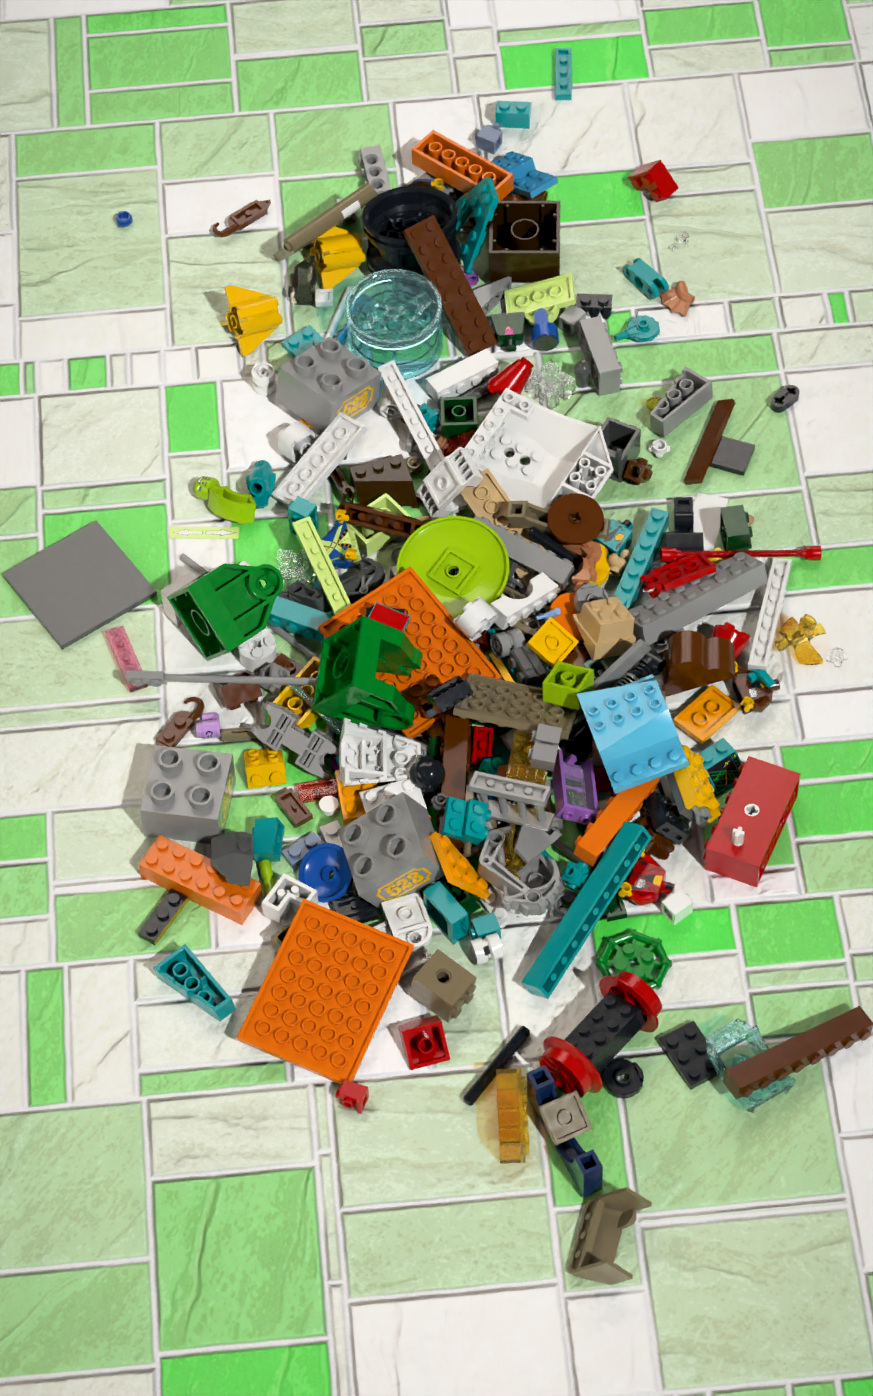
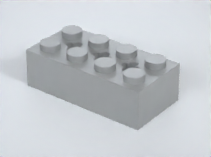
[579,316,623,396]

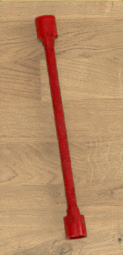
[660,546,822,562]

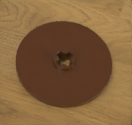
[547,493,604,545]

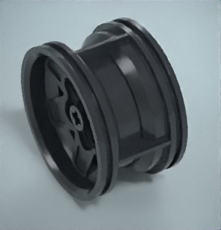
[362,186,461,289]

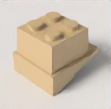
[572,596,636,661]

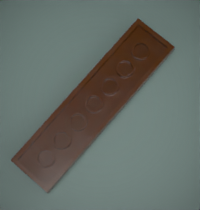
[402,215,498,356]

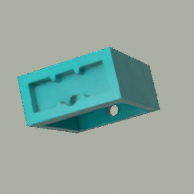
[423,881,469,945]

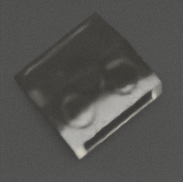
[288,255,317,305]

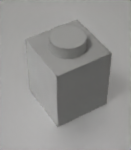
[559,305,586,336]

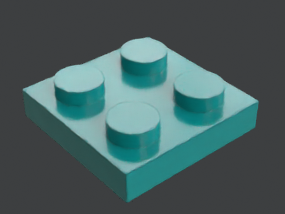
[281,325,324,358]

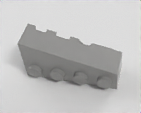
[650,366,713,438]

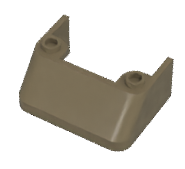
[568,1187,652,1285]

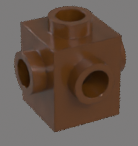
[623,457,653,485]

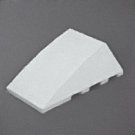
[339,718,421,786]

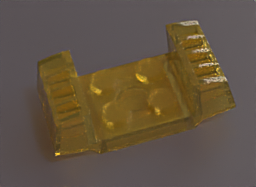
[506,730,548,785]

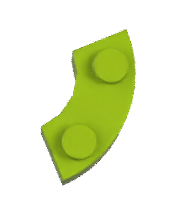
[208,486,256,525]

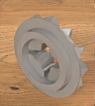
[551,891,577,919]

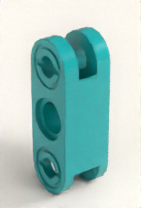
[622,258,669,299]

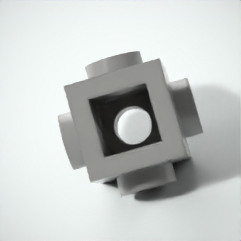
[259,662,290,694]

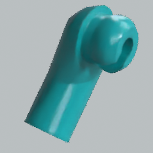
[746,669,776,689]

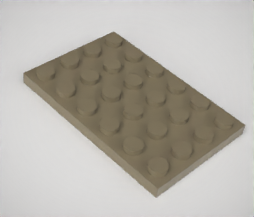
[453,673,579,740]

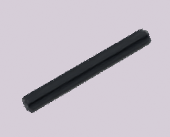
[463,1026,530,1106]

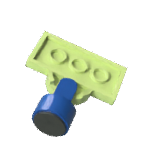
[504,273,576,351]

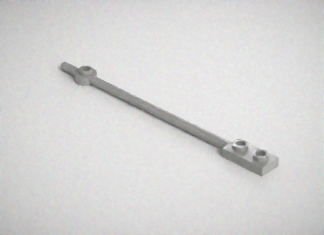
[126,671,317,687]

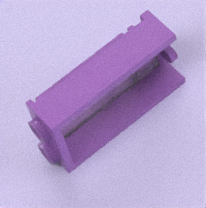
[552,749,599,825]

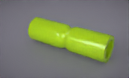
[259,860,275,896]

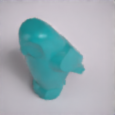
[246,460,276,509]

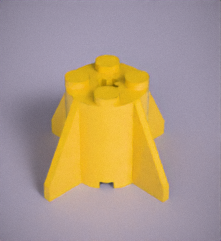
[304,226,365,289]
[220,285,283,356]

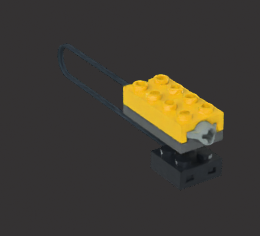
[631,668,721,845]

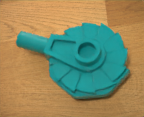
[614,315,660,342]

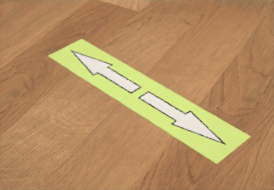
[169,526,240,539]

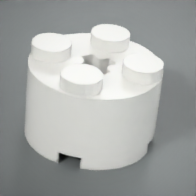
[278,421,319,463]
[453,596,498,642]
[238,629,277,672]

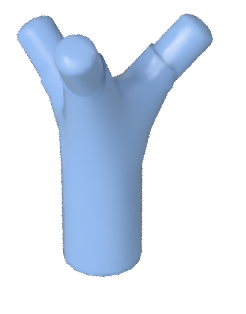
[536,608,561,622]

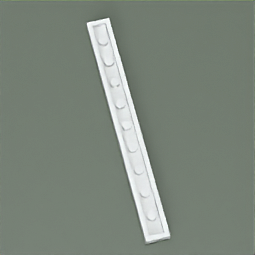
[377,360,469,514]

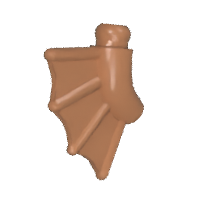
[659,281,695,317]

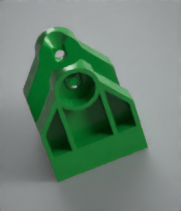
[167,563,283,661]
[312,616,423,730]

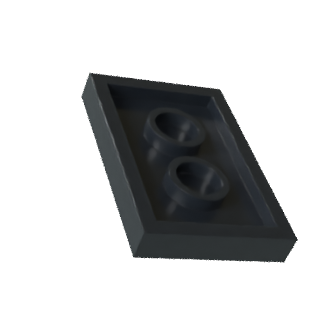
[658,1020,726,1090]

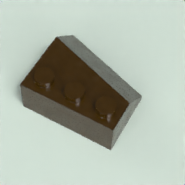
[349,454,419,508]

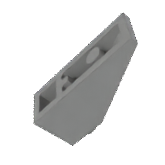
[473,276,512,316]

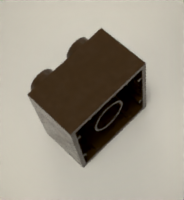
[489,201,560,282]

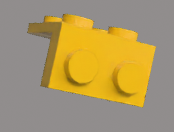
[244,747,287,789]

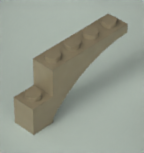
[506,501,611,539]

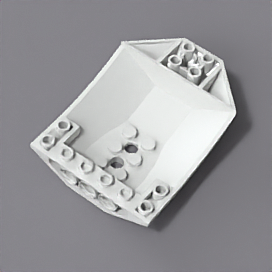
[465,388,614,510]

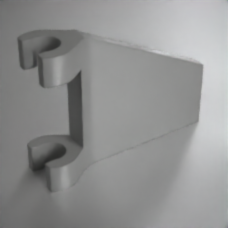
[514,806,562,864]

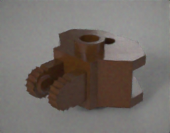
[639,817,675,860]

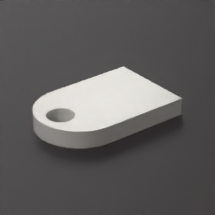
[381,892,433,951]

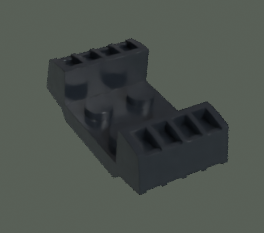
[417,676,473,719]

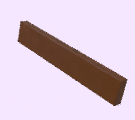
[684,399,735,485]

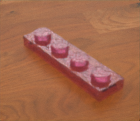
[105,626,148,693]

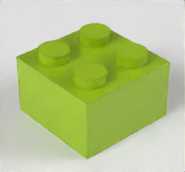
[542,661,594,710]

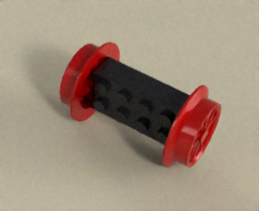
[539,971,662,1098]

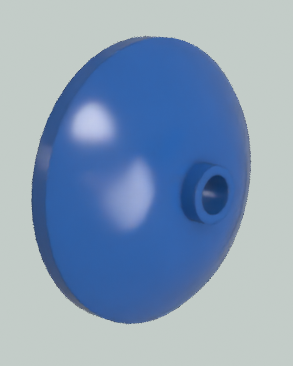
[298,843,353,903]

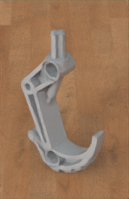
[478,821,561,917]

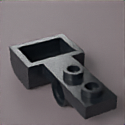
[665,497,704,564]

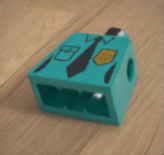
[592,519,633,558]

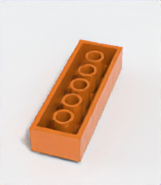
[411,130,514,201]
[138,835,263,925]

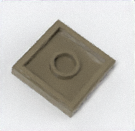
[538,1090,593,1146]

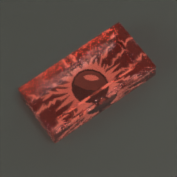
[297,778,338,803]

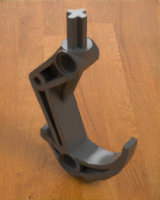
[278,556,385,613]

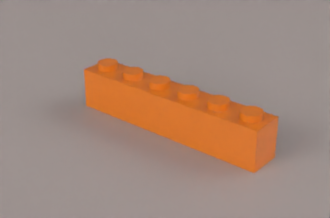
[573,778,660,867]

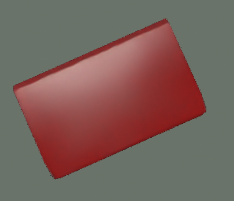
[470,726,493,767]

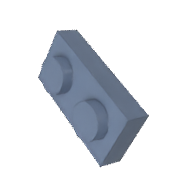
[281,831,323,868]

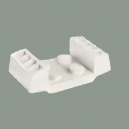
[417,447,483,520]

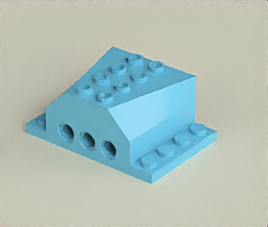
[577,674,689,794]

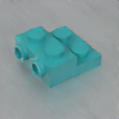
[441,796,491,845]

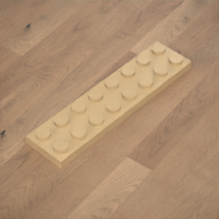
[460,468,570,594]

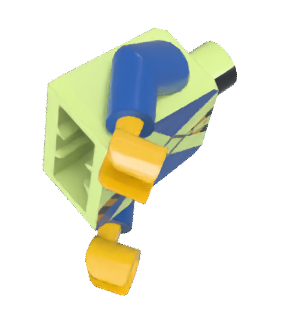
[321,509,361,569]

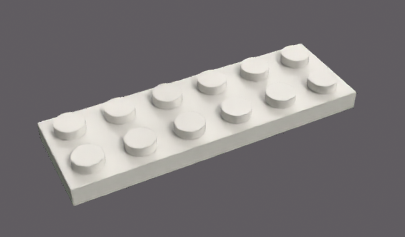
[271,412,368,506]

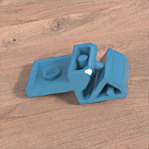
[492,151,558,199]

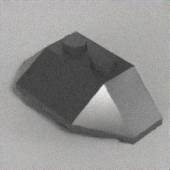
[211,831,253,887]

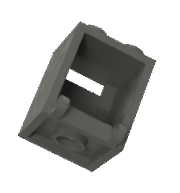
[601,417,641,483]

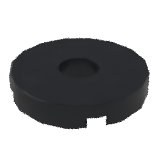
[602,1059,644,1099]

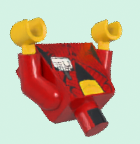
[618,849,675,906]

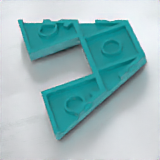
[455,177,499,274]

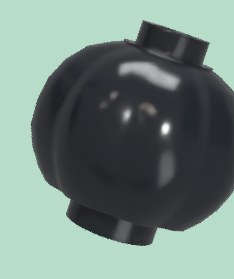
[409,756,445,794]

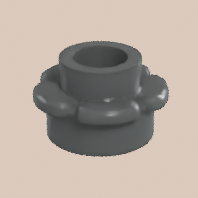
[431,793,449,812]

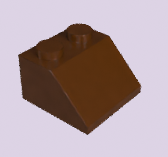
[213,670,263,710]

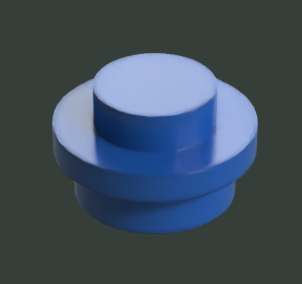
[115,211,133,227]

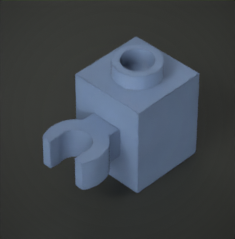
[475,122,502,154]

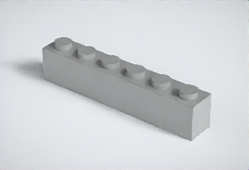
[474,516,575,590]

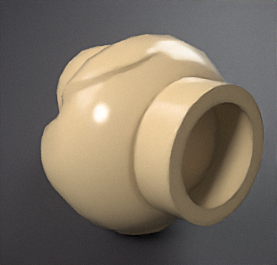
[607,549,632,577]

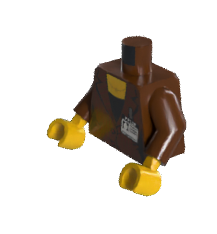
[732,661,780,715]

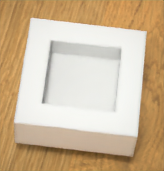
[315,289,333,307]

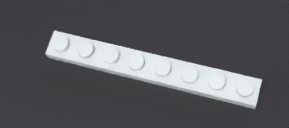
[748,558,792,672]

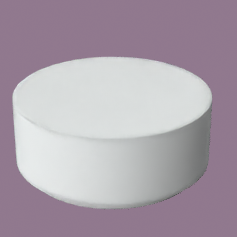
[319,796,339,816]

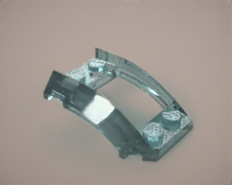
[705,1019,796,1113]

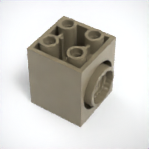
[409,949,477,1023]

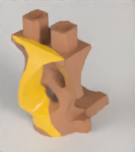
[563,541,610,592]

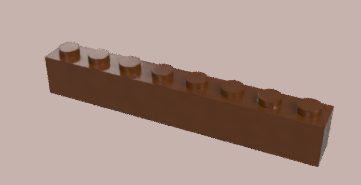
[722,1006,873,1100]

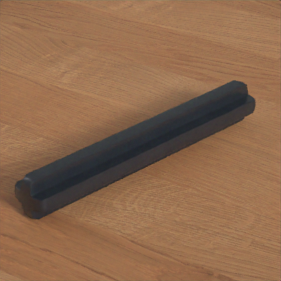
[528,527,582,569]

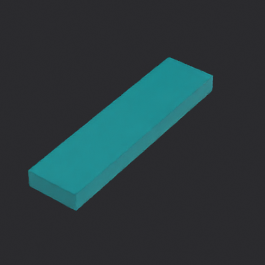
[555,48,572,100]

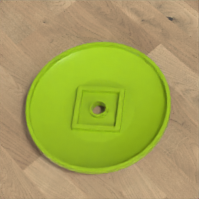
[396,516,510,619]

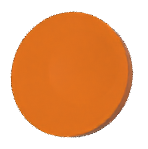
[548,592,591,644]

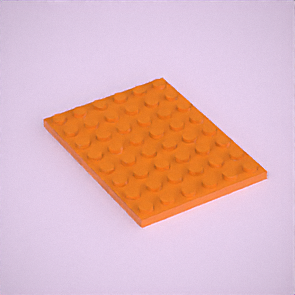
[318,566,502,739]
[237,898,415,1085]

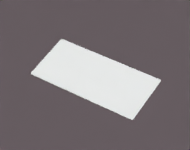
[693,493,728,551]

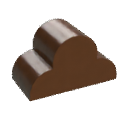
[662,630,735,697]

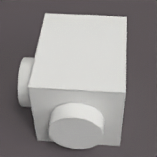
[661,889,693,925]

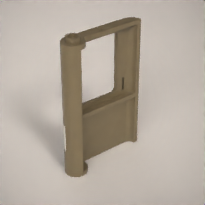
[273,183,377,261]

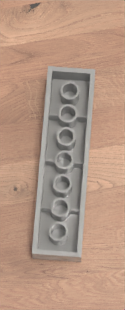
[628,552,768,645]

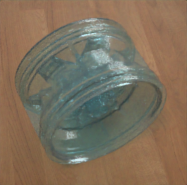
[345,269,443,380]

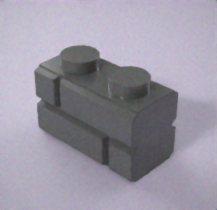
[507,645,548,687]

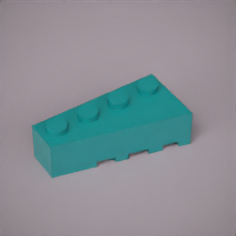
[153,944,236,1021]

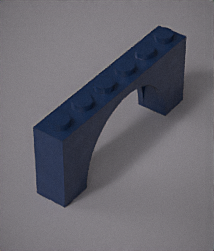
[527,1065,603,1198]

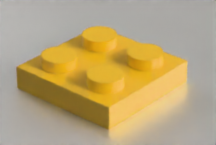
[526,616,579,669]

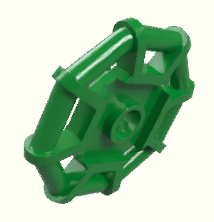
[596,929,672,989]

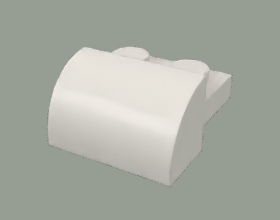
[480,875,533,929]

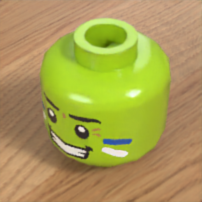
[193,476,221,501]

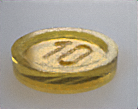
[646,397,662,411]

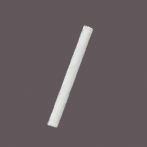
[324,287,353,339]
[462,349,533,360]

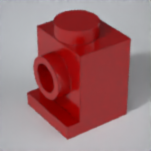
[335,1080,369,1114]

